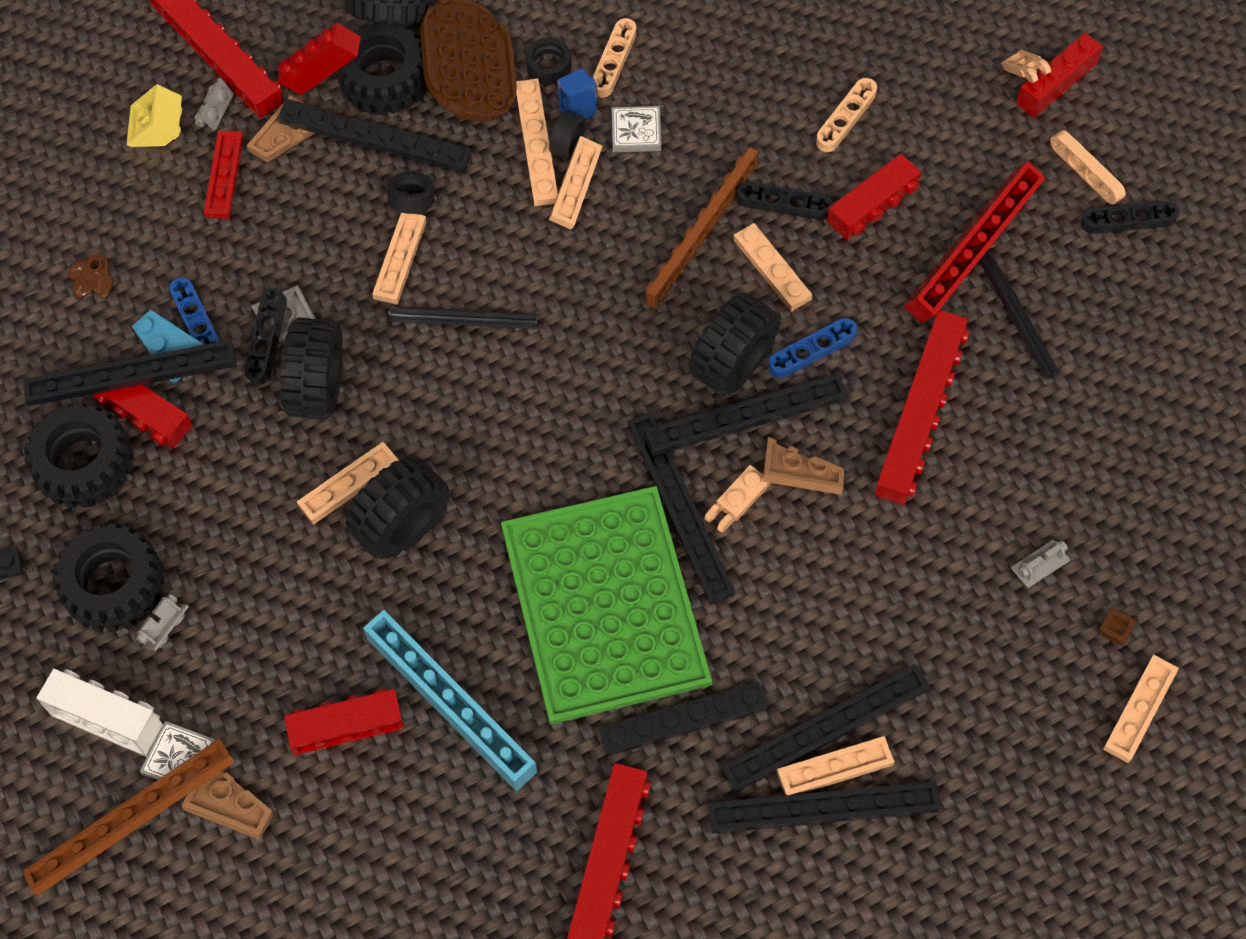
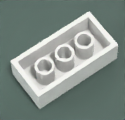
[36,669,163,757]

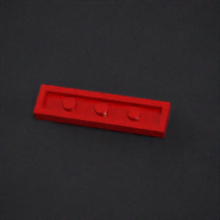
[204,131,244,219]

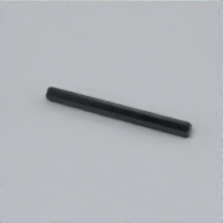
[979,251,1058,379]
[388,307,539,329]

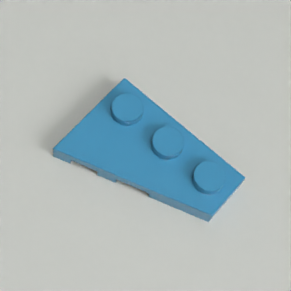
[132,310,204,384]

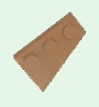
[247,95,315,163]
[762,437,844,495]
[182,771,273,840]

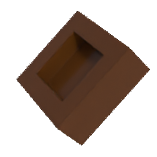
[1097,608,1137,647]

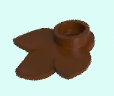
[67,254,113,299]

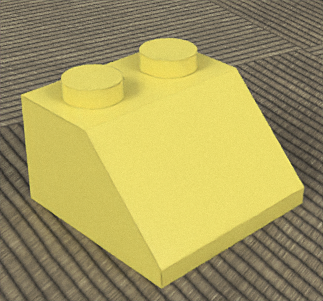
[127,84,182,147]

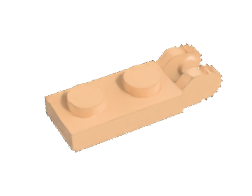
[1001,50,1051,83]
[704,465,770,532]

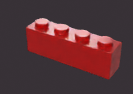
[278,23,361,95]
[1016,33,1103,118]
[827,154,921,240]
[91,362,193,449]
[284,688,404,756]

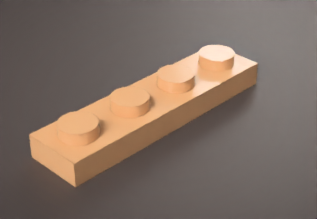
[549,136,602,230]
[372,213,427,305]
[733,223,812,311]
[297,442,399,525]
[1103,654,1179,763]
[777,736,894,796]

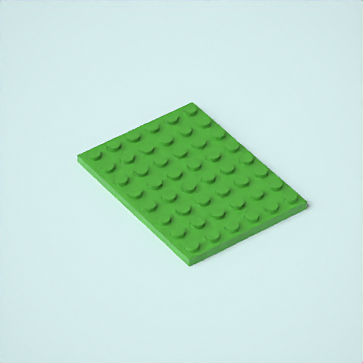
[501,486,712,725]

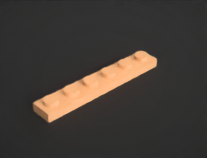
[516,79,558,206]

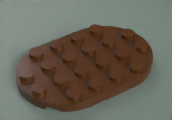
[420,0,517,122]

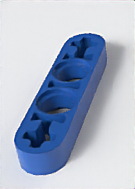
[169,277,220,345]
[768,318,857,378]

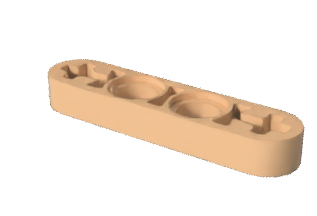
[593,18,636,98]
[816,78,877,152]
[1050,130,1126,205]

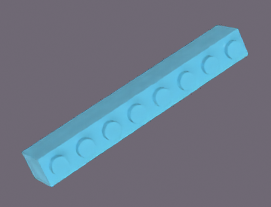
[363,610,537,792]

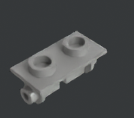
[195,78,234,131]
[1011,539,1070,589]
[136,594,189,651]

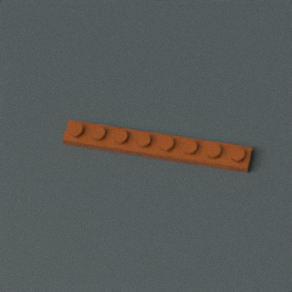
[645,147,758,309]
[23,738,235,896]

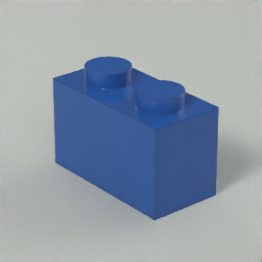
[557,68,598,119]

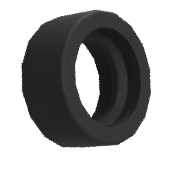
[526,38,571,85]
[549,110,586,160]
[387,172,435,214]

